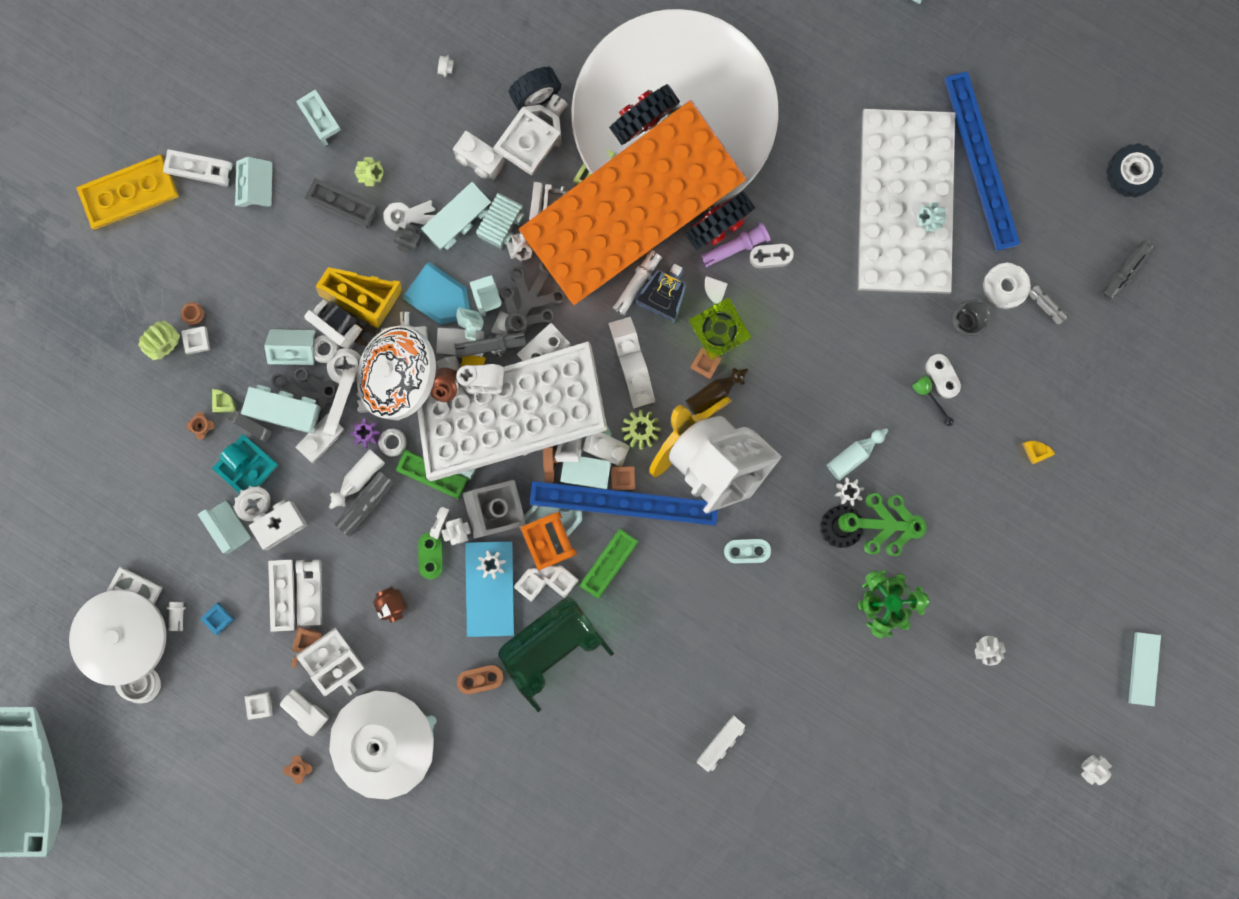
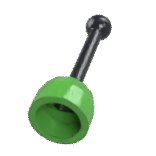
[912,375,954,426]

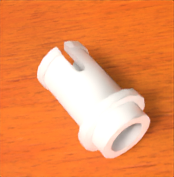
[167,602,186,631]

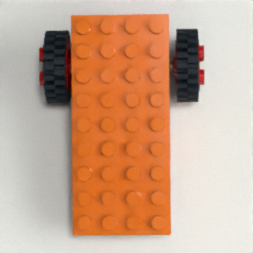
[519,84,755,305]

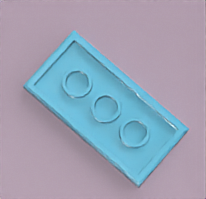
[465,542,515,637]

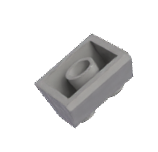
[462,480,526,539]

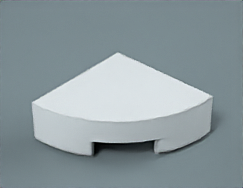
[704,276,728,307]
[430,507,449,539]

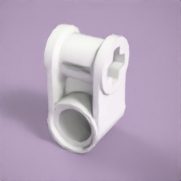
[456,364,504,394]

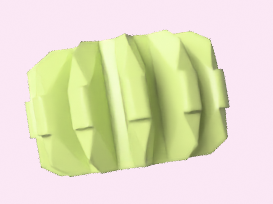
[138,321,180,360]
[621,410,661,450]

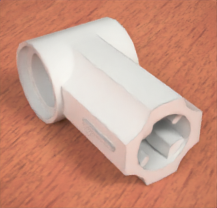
[280,689,329,736]

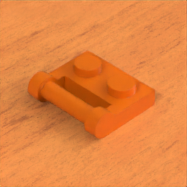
[520,511,578,571]

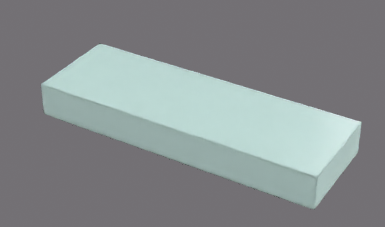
[1128,632,1161,706]

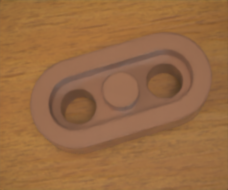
[457,665,504,694]

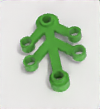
[838,493,927,556]

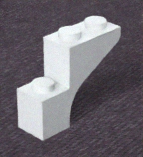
[608,317,655,409]

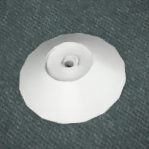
[329,690,434,800]

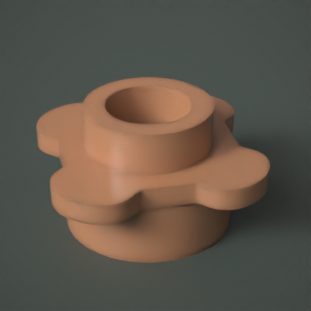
[186,412,215,440]
[283,755,312,784]

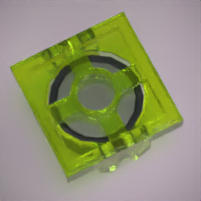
[688,297,752,361]

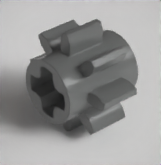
[394,223,422,254]

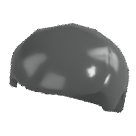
[952,299,990,336]

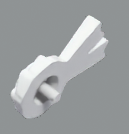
[384,200,435,231]

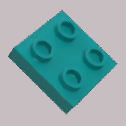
[212,434,279,494]

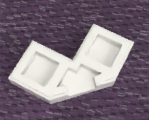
[514,565,579,602]

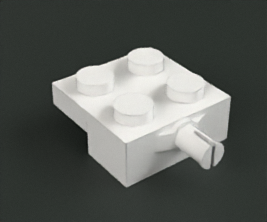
[296,627,364,697]

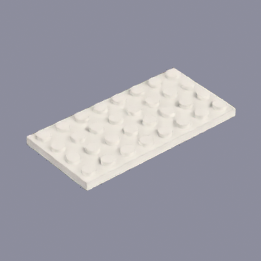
[858,109,955,294]
[417,342,607,482]

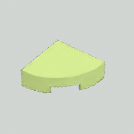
[212,389,237,413]

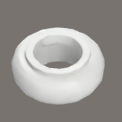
[313,335,339,363]
[378,428,407,457]

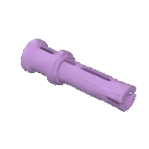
[700,222,770,268]

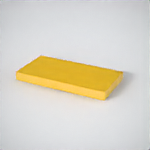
[76,154,179,230]

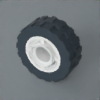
[508,66,562,111]
[1107,143,1163,197]

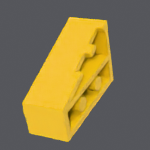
[316,267,402,329]

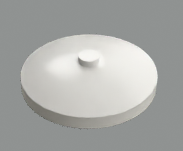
[69,590,167,686]

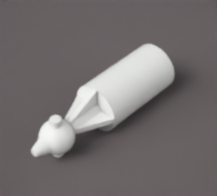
[329,449,385,509]

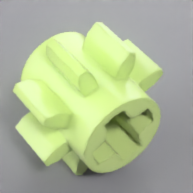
[355,157,384,186]

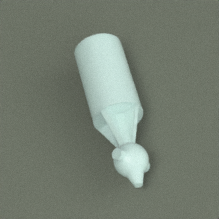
[826,428,889,481]

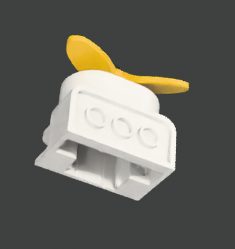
[649,397,782,513]

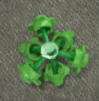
[858,570,929,638]

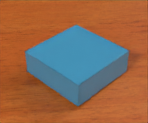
[200,602,235,636]

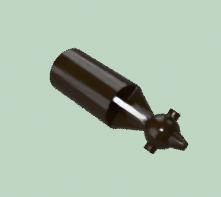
[685,367,749,415]

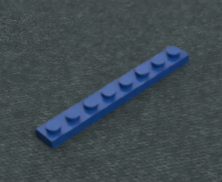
[944,71,1020,252]
[529,481,718,526]

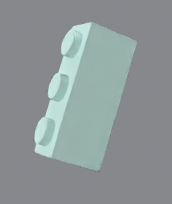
[421,182,491,251]
[241,385,321,434]

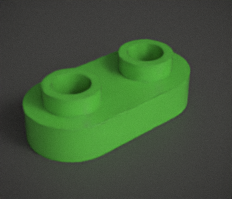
[418,532,443,579]

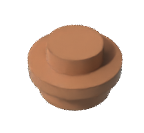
[181,302,204,325]

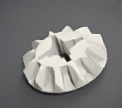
[327,348,361,384]
[233,485,271,521]

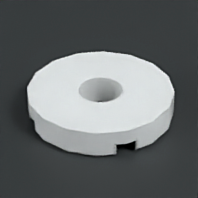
[983,262,1031,309]

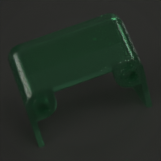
[498,597,614,712]

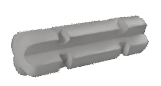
[1029,285,1068,324]

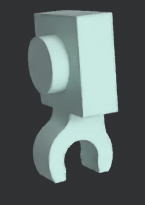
[456,307,484,341]

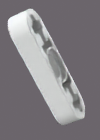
[323,369,356,436]

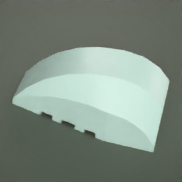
[0,707,62,857]

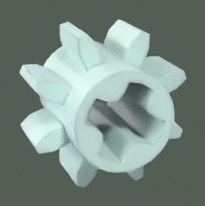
[917,202,947,232]

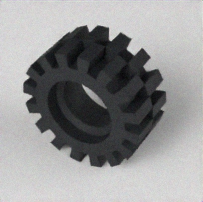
[820,505,864,548]

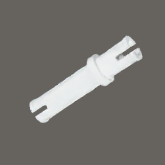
[612,250,662,316]

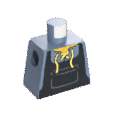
[636,264,687,323]

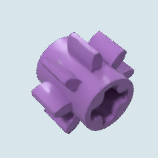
[350,419,380,448]

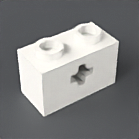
[249,500,308,550]

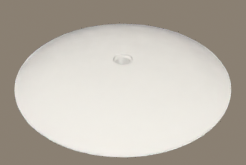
[572,9,778,212]

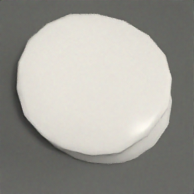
[115,669,161,704]

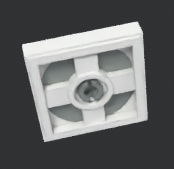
[106,567,163,604]

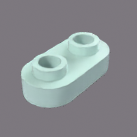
[724,539,771,564]

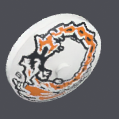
[357,326,436,420]

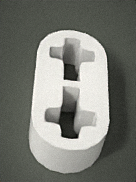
[749,244,794,268]

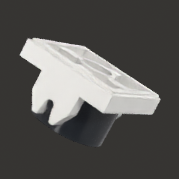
[304,299,362,349]

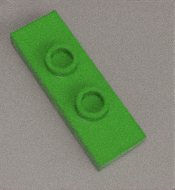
[395,450,469,500]
[579,528,639,599]

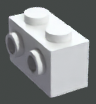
[453,131,506,181]
[517,323,571,361]

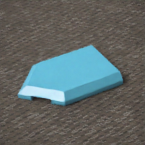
[403,262,470,325]

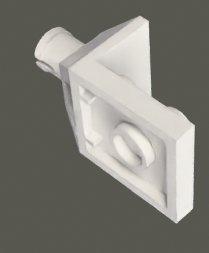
[493,94,568,176]

